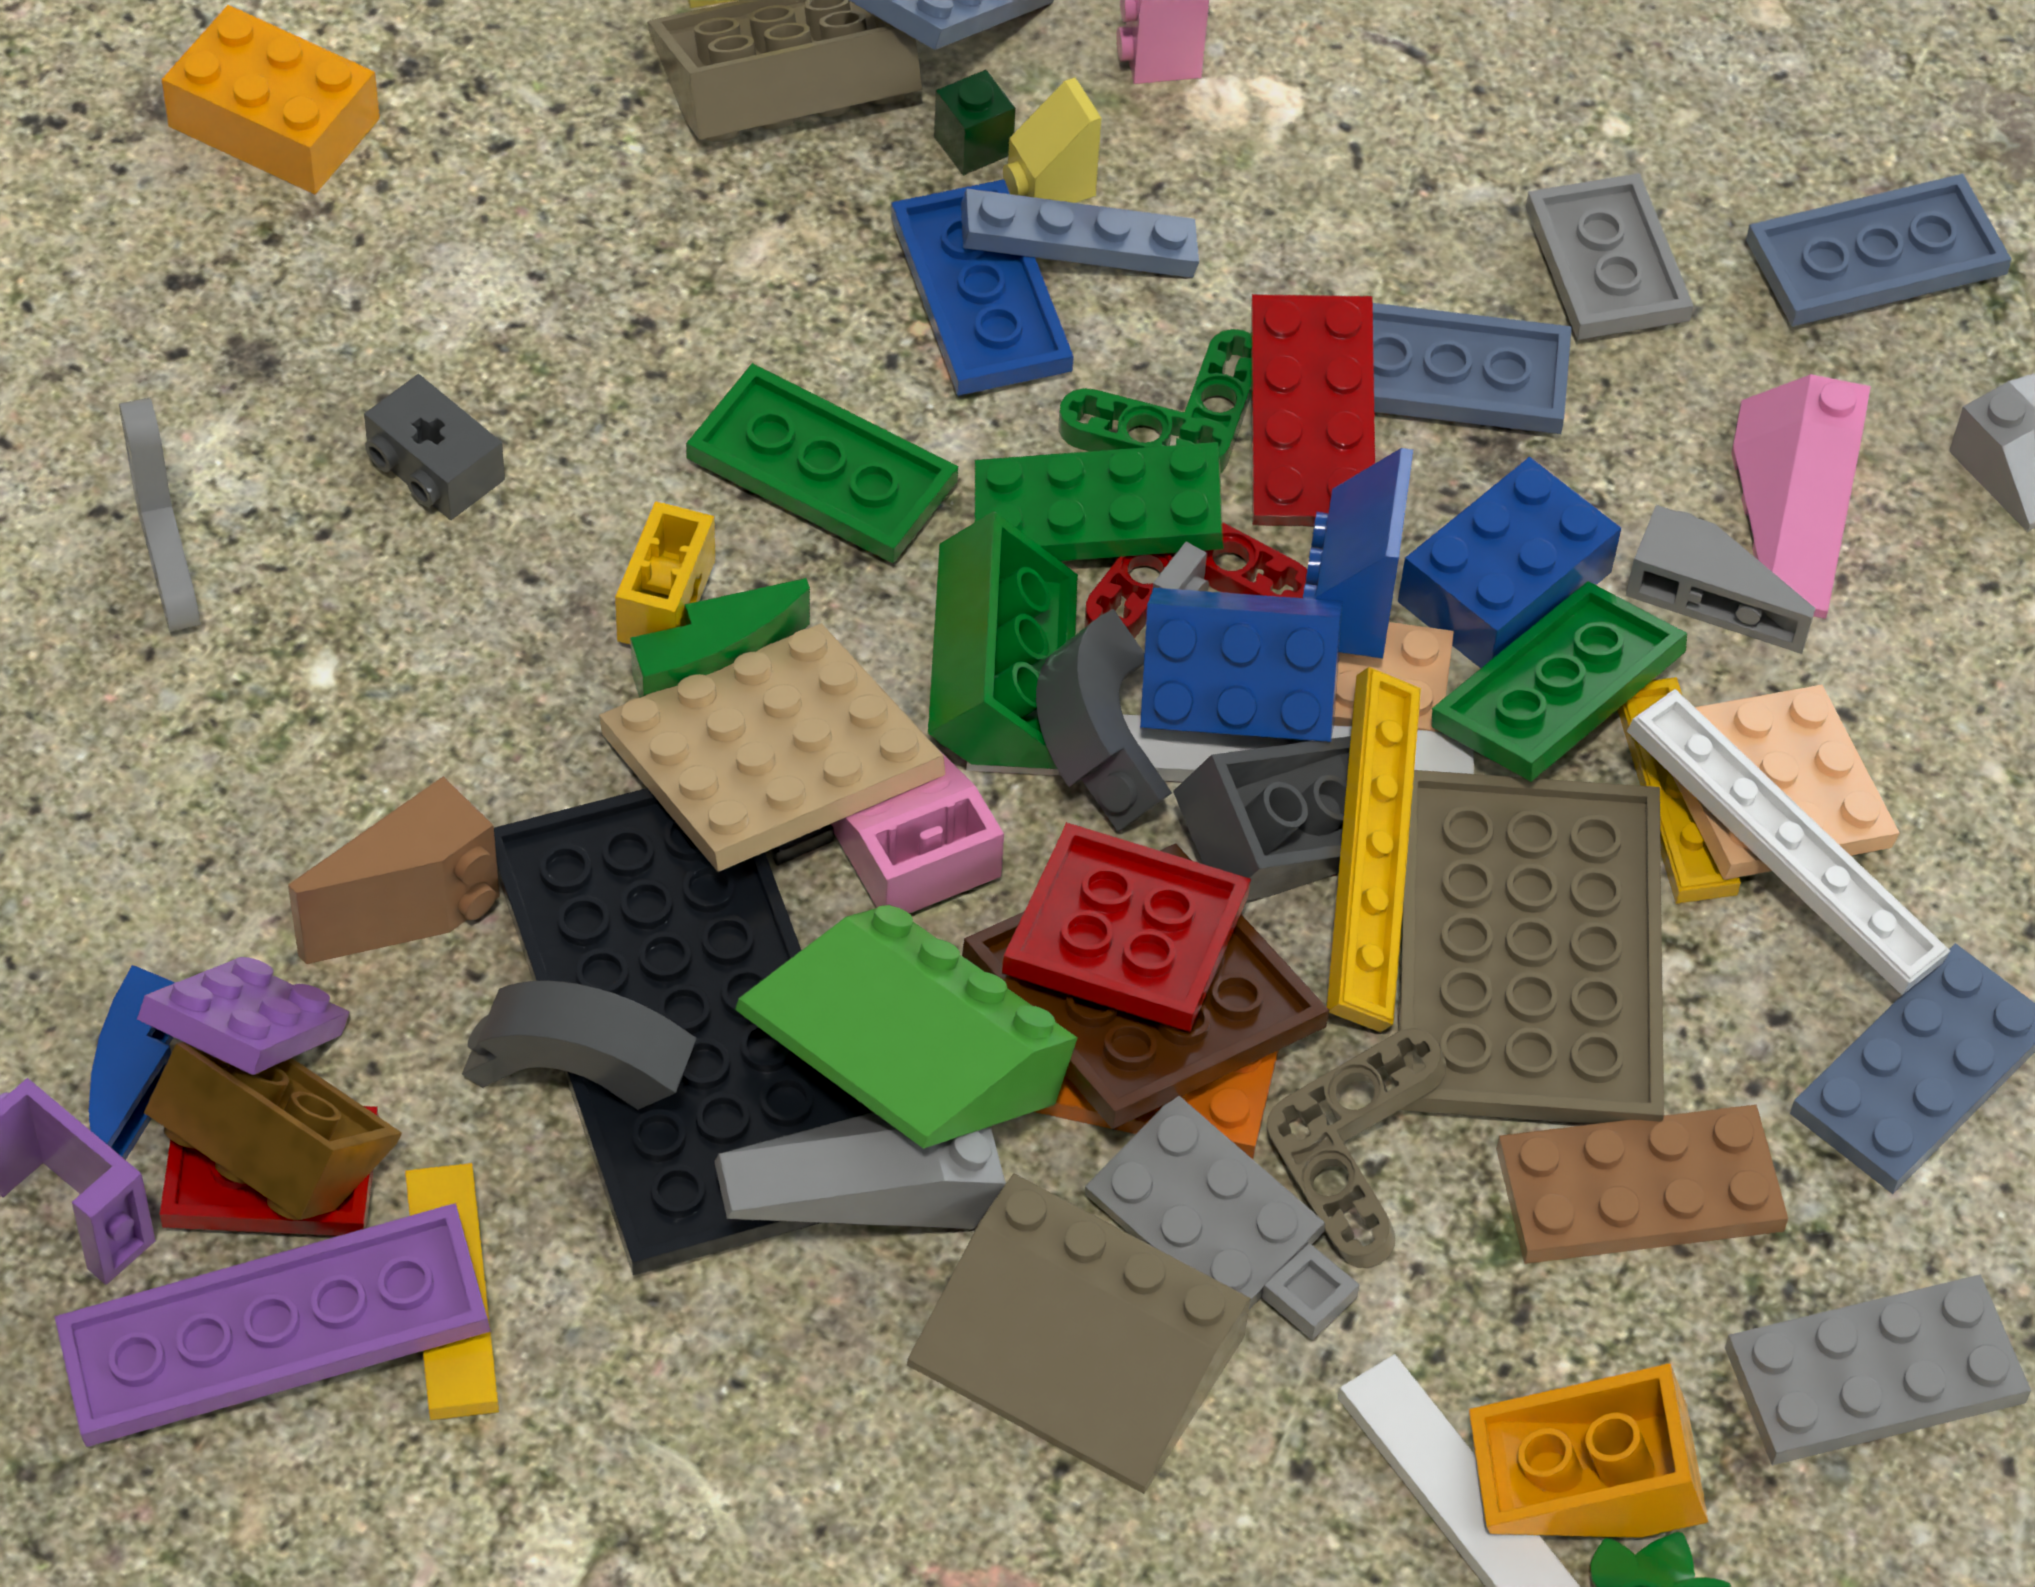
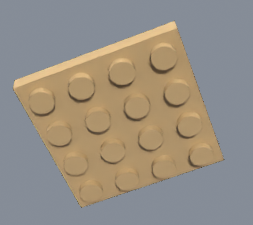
[599,623,946,872]

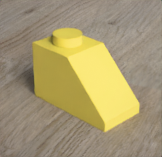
[1003,77,1101,203]

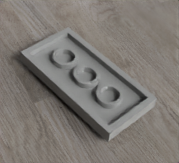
[1725,1274,2031,1465]

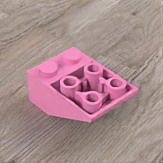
[831,746,1004,913]

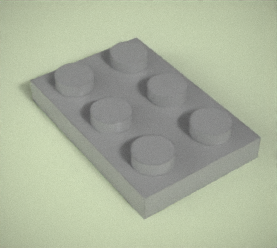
[1526,173,1694,340]
[1085,1096,1325,1310]

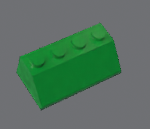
[928,511,1078,769]

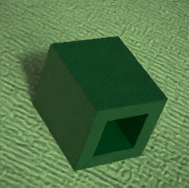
[934,69,1016,175]

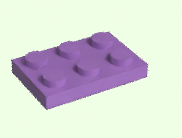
[137,957,350,1075]

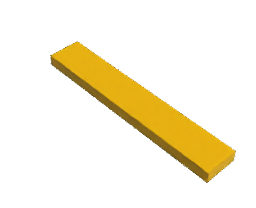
[1327,667,1421,1032]

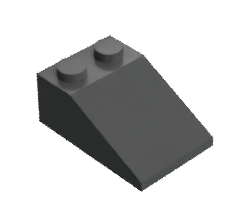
[1173,736,1351,900]

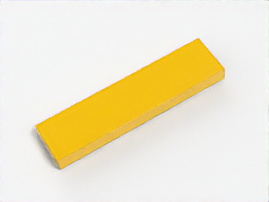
[1618,677,1741,904]
[405,1163,499,1420]

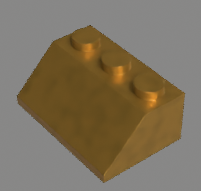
[144,1042,402,1220]

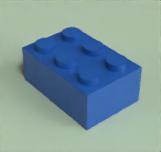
[1398,457,1621,668]
[1140,588,1343,742]

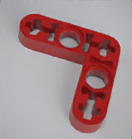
[1084,522,1307,639]

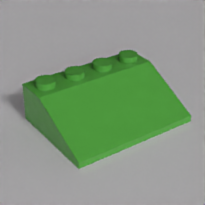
[735,905,1077,1149]

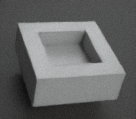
[1152,542,1209,591]
[1262,1243,1360,1340]

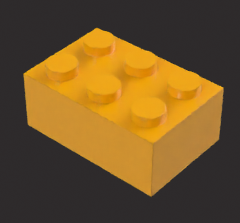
[162,5,380,195]

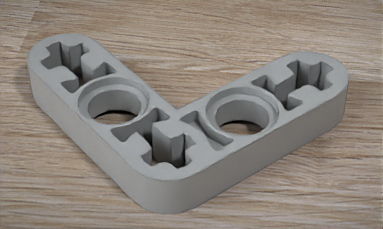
[119,397,201,632]

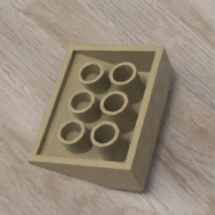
[647,0,922,142]
[907,1173,1251,1494]

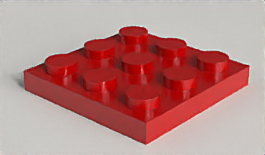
[1002,822,1251,1032]

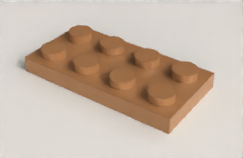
[1496,1104,1788,1264]

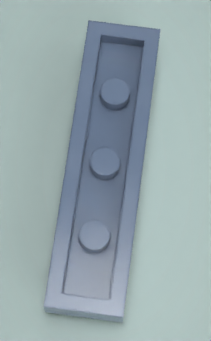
[961,188,1199,278]

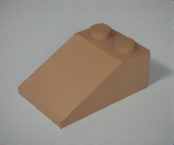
[288,776,500,964]

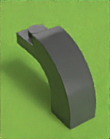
[1036,609,1172,832]
[462,981,697,1110]

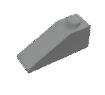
[1626,505,1816,654]

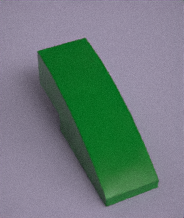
[630,578,810,698]

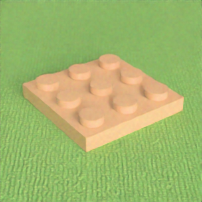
[1672,685,1900,880]

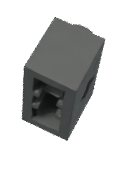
[364,373,505,521]

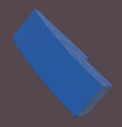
[89,965,176,1160]

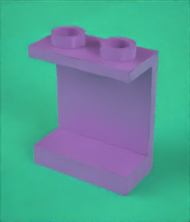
[0,1078,156,1285]

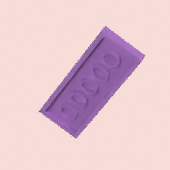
[54,1203,491,1447]

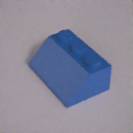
[1303,448,1413,659]

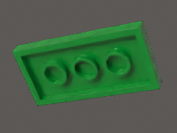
[686,363,959,564]
[975,442,1224,561]
[1432,581,1687,782]

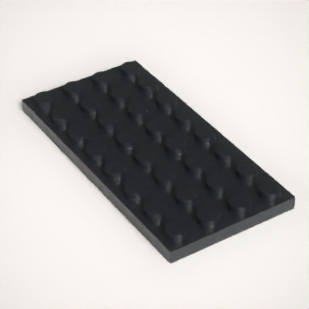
[494,788,863,1276]

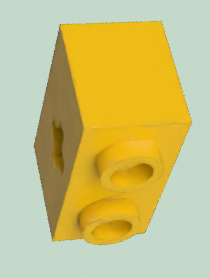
[615,501,715,645]

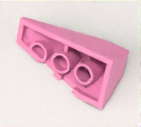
[1731,374,1871,619]

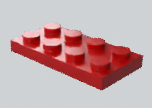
[1251,294,1375,526]

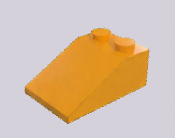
[1469,1363,1709,1538]

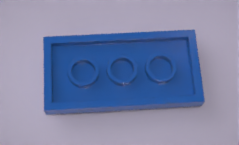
[891,179,1074,396]

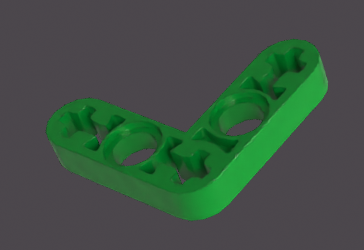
[1058,329,1251,473]

